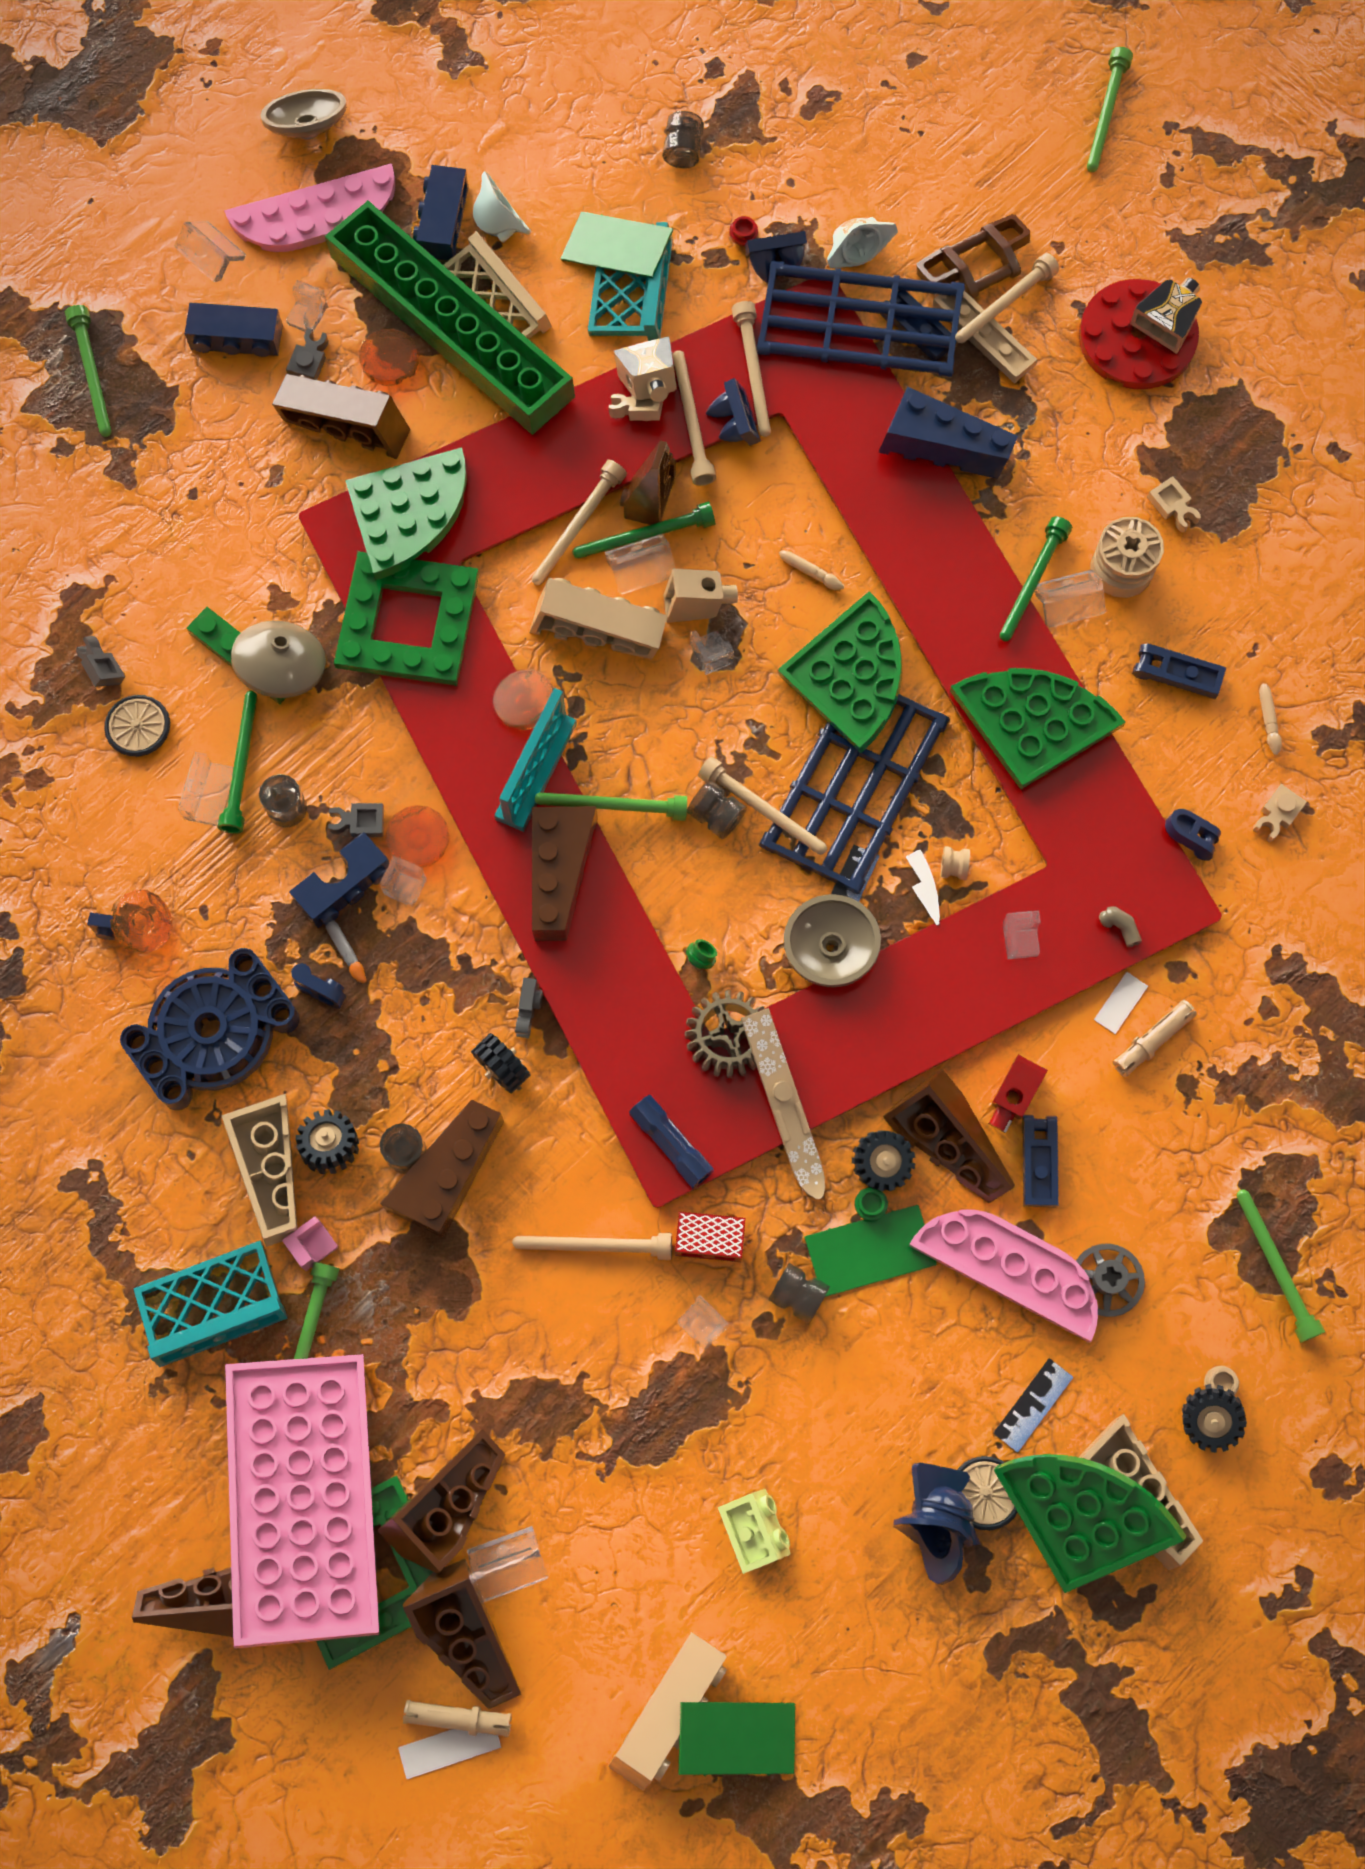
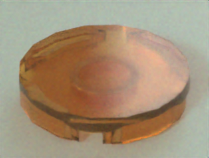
[359,328,419,386]
[493,670,554,730]
[386,805,450,868]
[110,889,173,954]

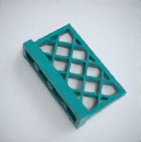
[588,222,673,341]
[494,688,577,832]
[133,1240,288,1367]

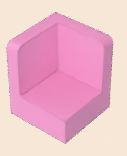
[282,1216,338,1271]

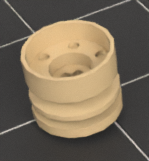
[1090,517,1164,598]

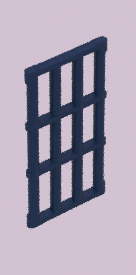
[756,261,965,378]
[758,694,950,894]

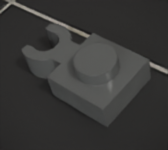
[286,328,328,380]
[328,803,384,837]
[515,978,543,1039]

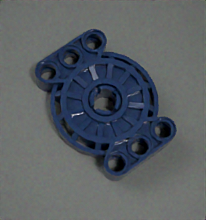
[120,948,300,1111]

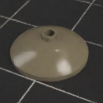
[260,89,347,139]
[231,621,326,698]
[784,894,881,987]

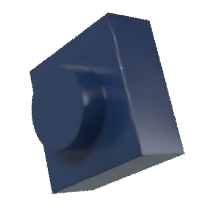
[87,912,129,940]

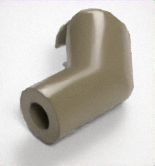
[1099,906,1142,947]

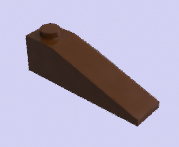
[620,441,676,525]
[883,1069,1015,1203]
[378,1429,505,1573]
[403,1559,521,1709]
[132,1567,233,1637]

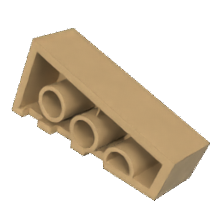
[529,578,667,659]

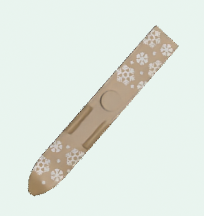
[741,1008,825,1199]

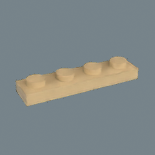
[932,291,1037,383]

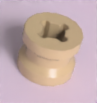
[940,846,970,880]

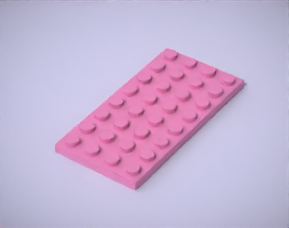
[225,1354,379,1649]

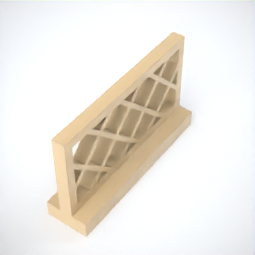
[444,231,552,339]

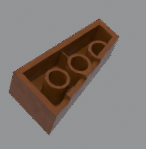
[532,806,598,941]
[380,1100,504,1238]

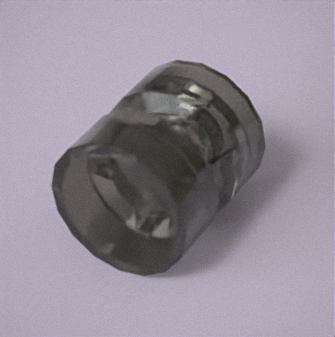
[662,111,704,168]
[259,774,307,828]
[687,780,747,840]
[380,1123,427,1174]
[768,1263,831,1325]

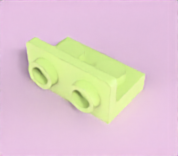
[718,1489,791,1574]

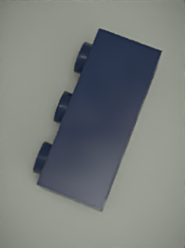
[413,165,469,261]
[184,302,283,357]

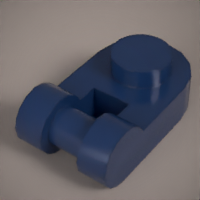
[1165,809,1221,861]
[291,963,347,1009]

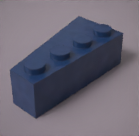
[878,387,1018,479]

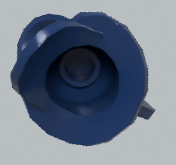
[893,1462,981,1585]

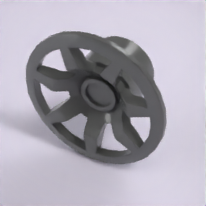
[1076,1243,1145,1317]

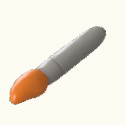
[325,920,366,983]

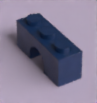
[289,832,392,928]

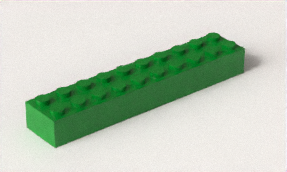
[325,200,575,435]

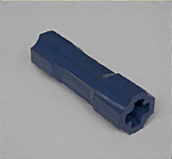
[629,1095,714,1189]

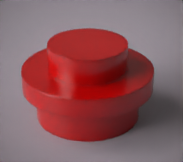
[729,216,758,246]

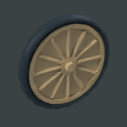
[104,695,170,757]
[957,1456,1018,1531]

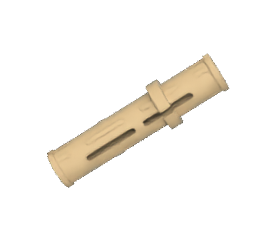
[1112,1000,1197,1077]
[403,1700,512,1737]

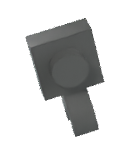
[76,636,125,687]

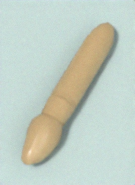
[779,550,844,590]
[1259,683,1282,755]

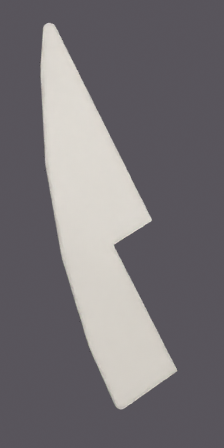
[906,850,940,925]

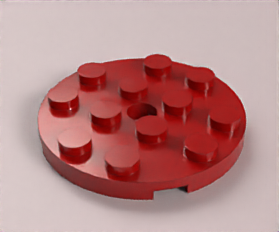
[1079,279,1199,389]

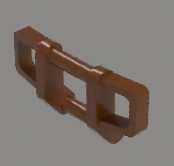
[917,214,1030,298]

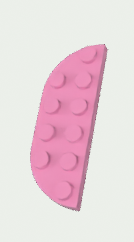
[224,163,395,252]
[909,1210,1098,1343]

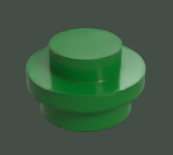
[686,939,717,969]
[854,1187,888,1221]

